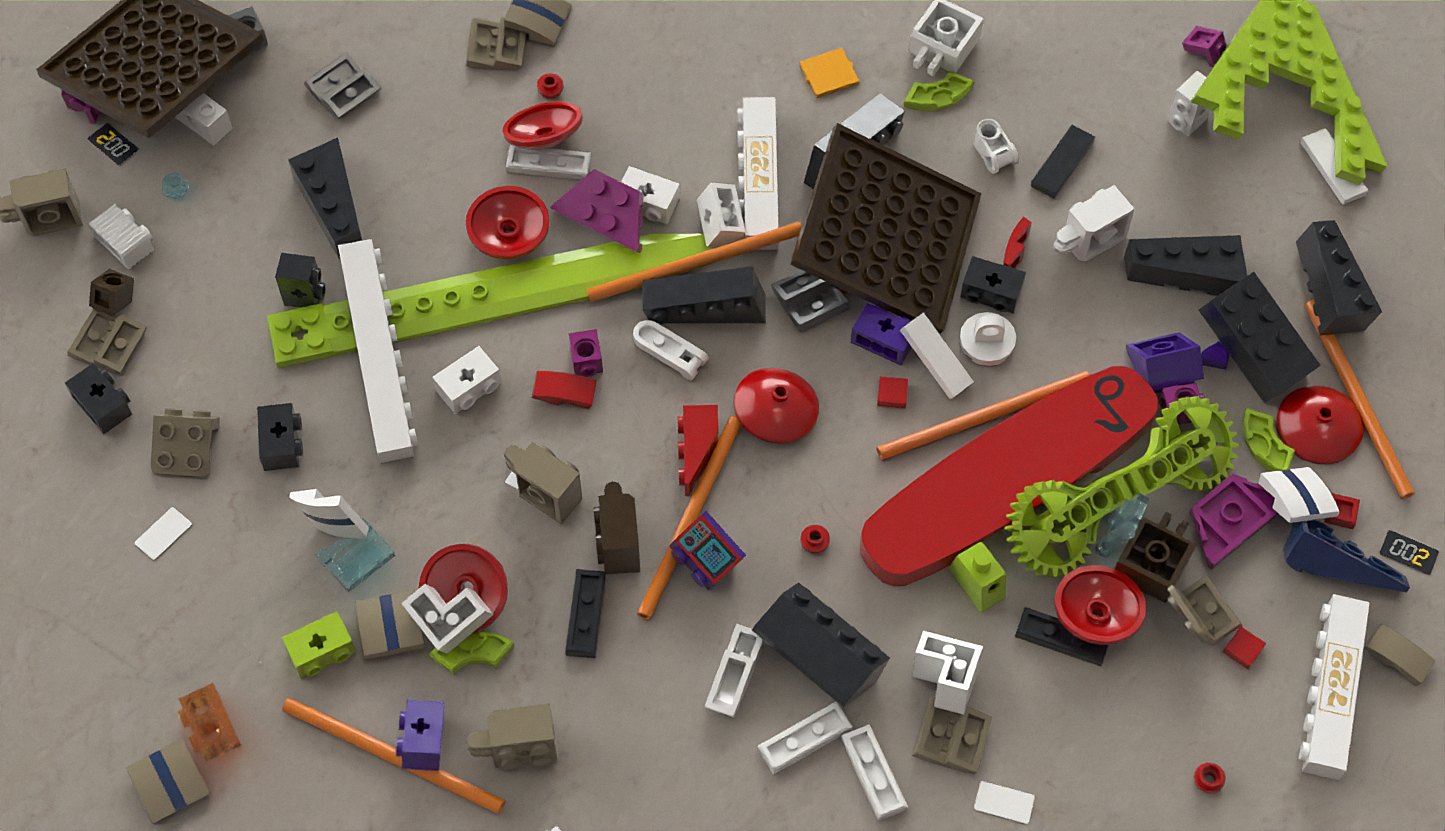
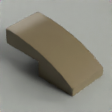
[1364,624,1436,685]

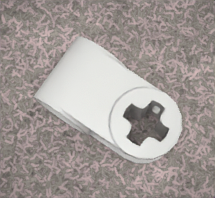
[974,119,1019,174]

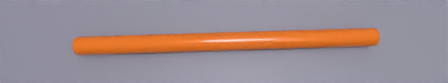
[586,221,802,302]
[1304,299,1415,499]
[876,371,1089,460]
[637,416,741,620]
[282,697,506,814]

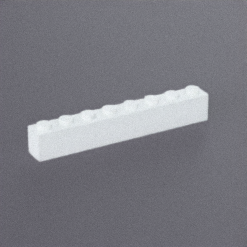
[338,239,418,463]

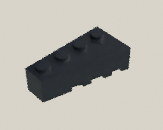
[288,137,362,259]
[1296,220,1382,336]
[1124,235,1247,296]
[642,266,766,324]

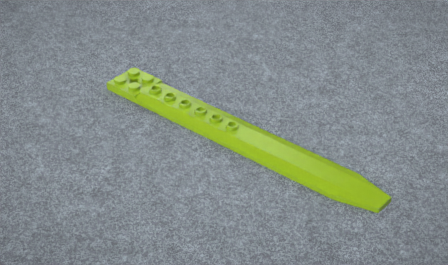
[267,233,712,368]

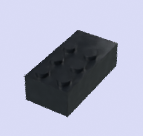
[1199,272,1321,403]

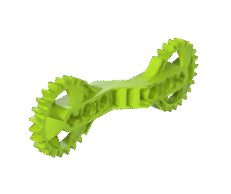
[1005,396,1239,578]

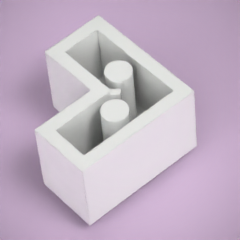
[401,584,494,653]
[912,631,983,715]

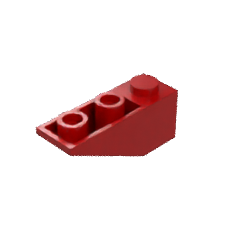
[677,405,719,496]

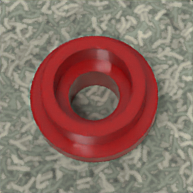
[537,73,564,99]
[800,525,830,554]
[1194,762,1226,794]

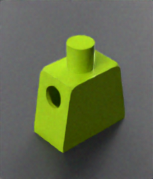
[948,542,1006,613]

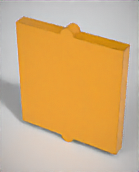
[799,48,860,98]

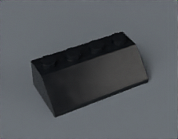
[752,582,890,707]

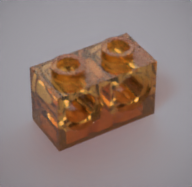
[178,683,241,761]

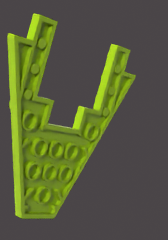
[1191,0,1387,185]

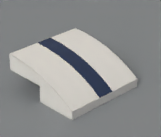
[1258,467,1339,523]
[289,489,369,538]

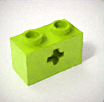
[281,611,356,678]

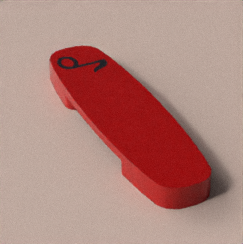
[860,366,1158,586]

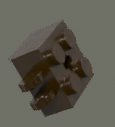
[593,481,641,575]
[1115,512,1197,603]

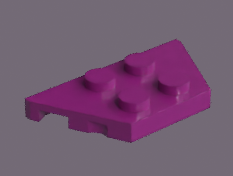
[550,169,643,253]
[1189,474,1279,570]

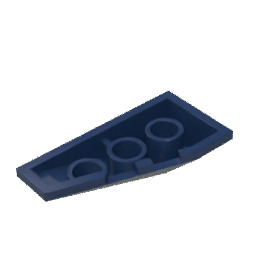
[1283,519,1410,592]

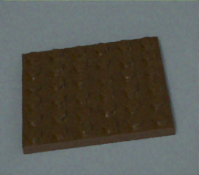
[36,0,264,139]
[790,123,982,334]

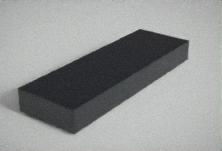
[1031,125,1095,198]
[565,569,606,658]
[1015,607,1108,667]

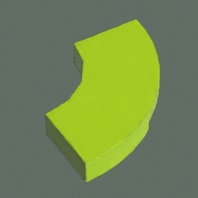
[904,71,974,111]
[1242,408,1295,472]
[429,631,515,675]

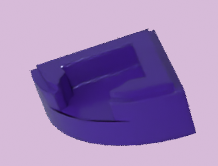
[1201,341,1229,370]

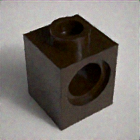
[89,269,134,316]

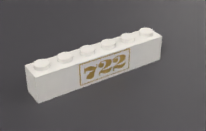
[737,97,778,250]
[1299,594,1370,780]

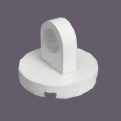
[959,312,1017,366]

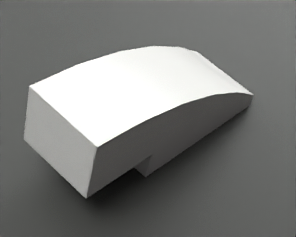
[705,624,765,718]

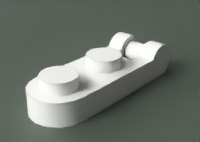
[633,320,709,381]

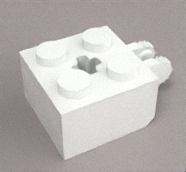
[909,0,984,76]
[1053,185,1135,261]

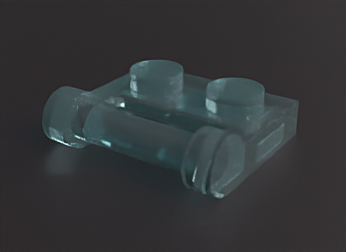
[1095,493,1150,557]
[315,518,395,592]

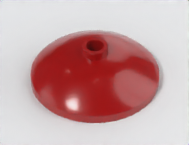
[502,102,583,150]
[466,186,549,259]
[734,367,819,444]
[1276,385,1364,464]
[419,543,508,633]
[1054,566,1146,645]

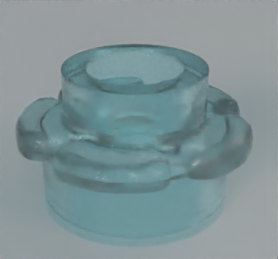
[162,173,189,199]

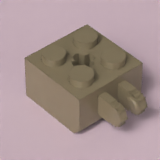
[0,169,83,236]
[504,442,583,524]
[466,704,557,770]

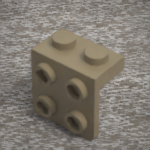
[151,408,220,477]
[1167,575,1243,646]

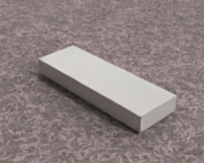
[1300,128,1368,205]
[506,145,591,180]
[900,313,974,399]
[758,702,853,775]
[841,724,908,821]

